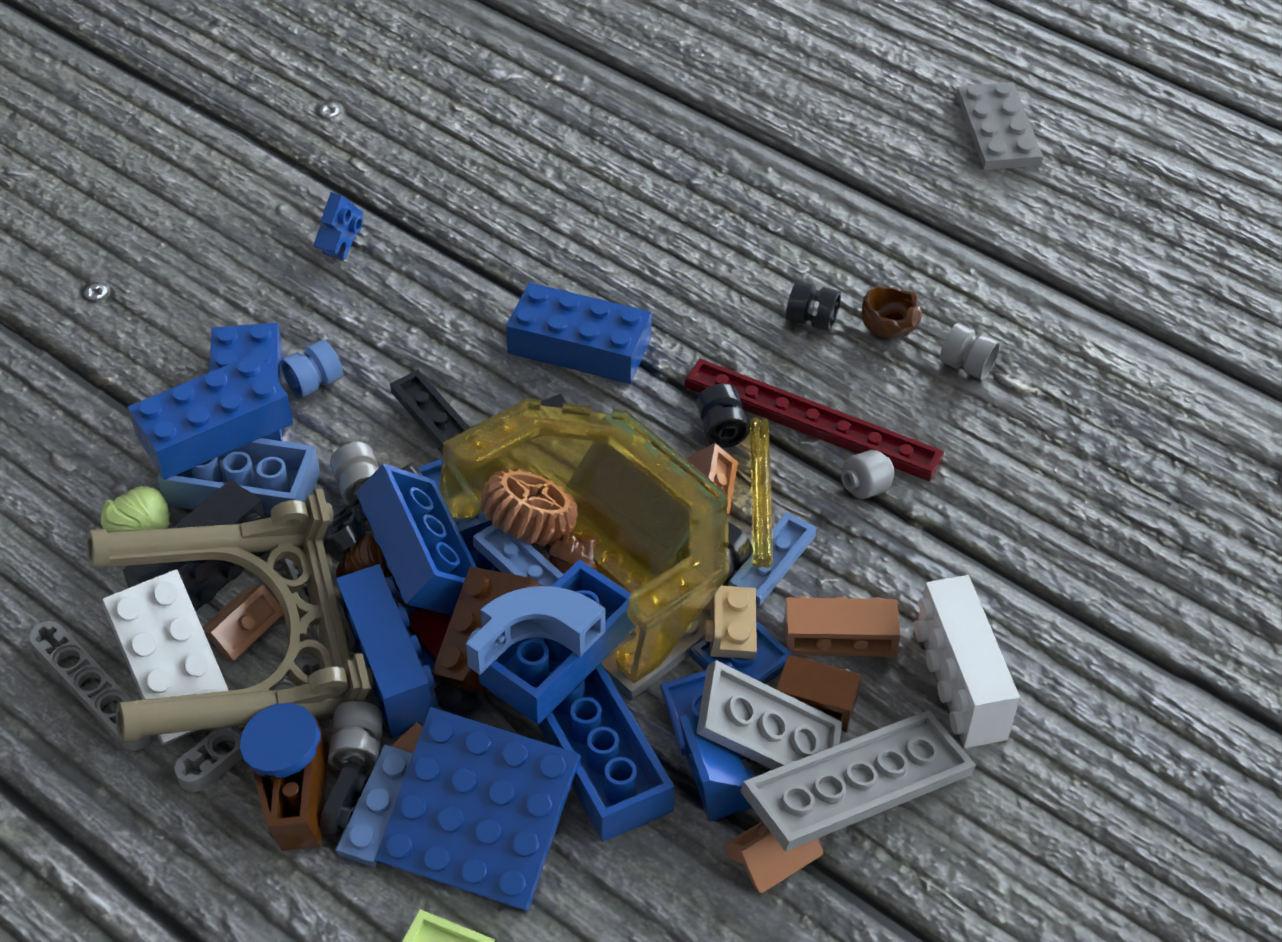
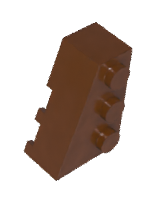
[432,567,542,695]
[240,718,329,851]

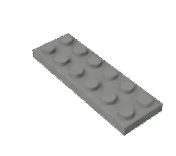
[740,710,976,852]

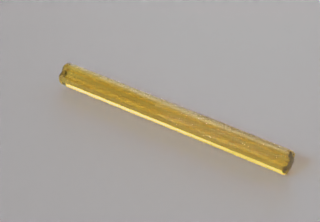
[750,417,773,568]

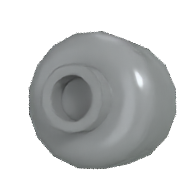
[842,450,895,499]

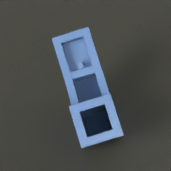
[466,586,606,674]

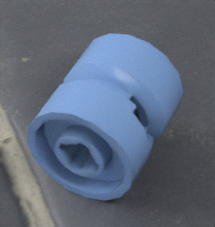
[280,340,343,398]

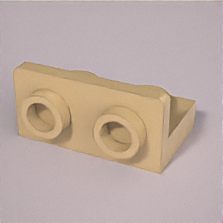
[704,575,757,659]

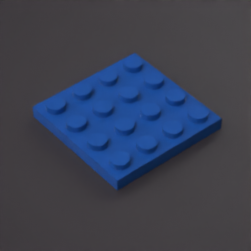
[375,707,581,912]

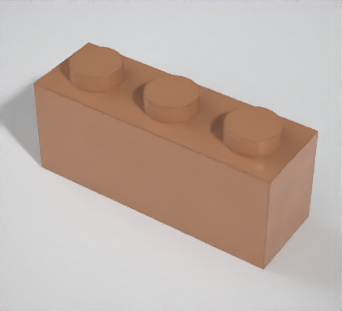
[784,596,900,657]

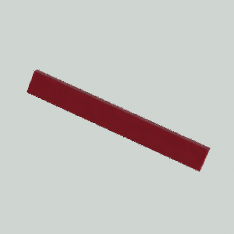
[685,358,944,482]

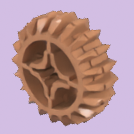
[480,468,578,547]

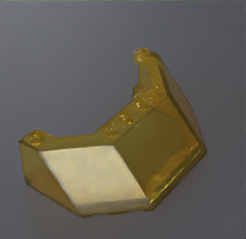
[439,398,729,683]

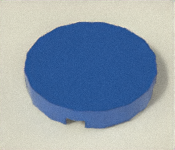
[239,703,321,778]

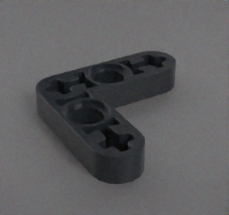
[326,462,423,553]

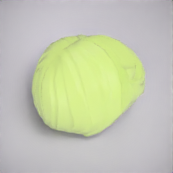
[101,486,170,532]

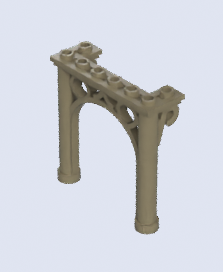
[87,489,373,743]

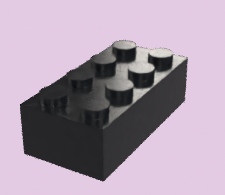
[123,479,266,612]

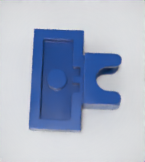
[314,192,363,260]

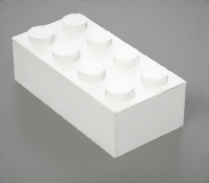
[102,569,229,746]
[914,575,1020,748]

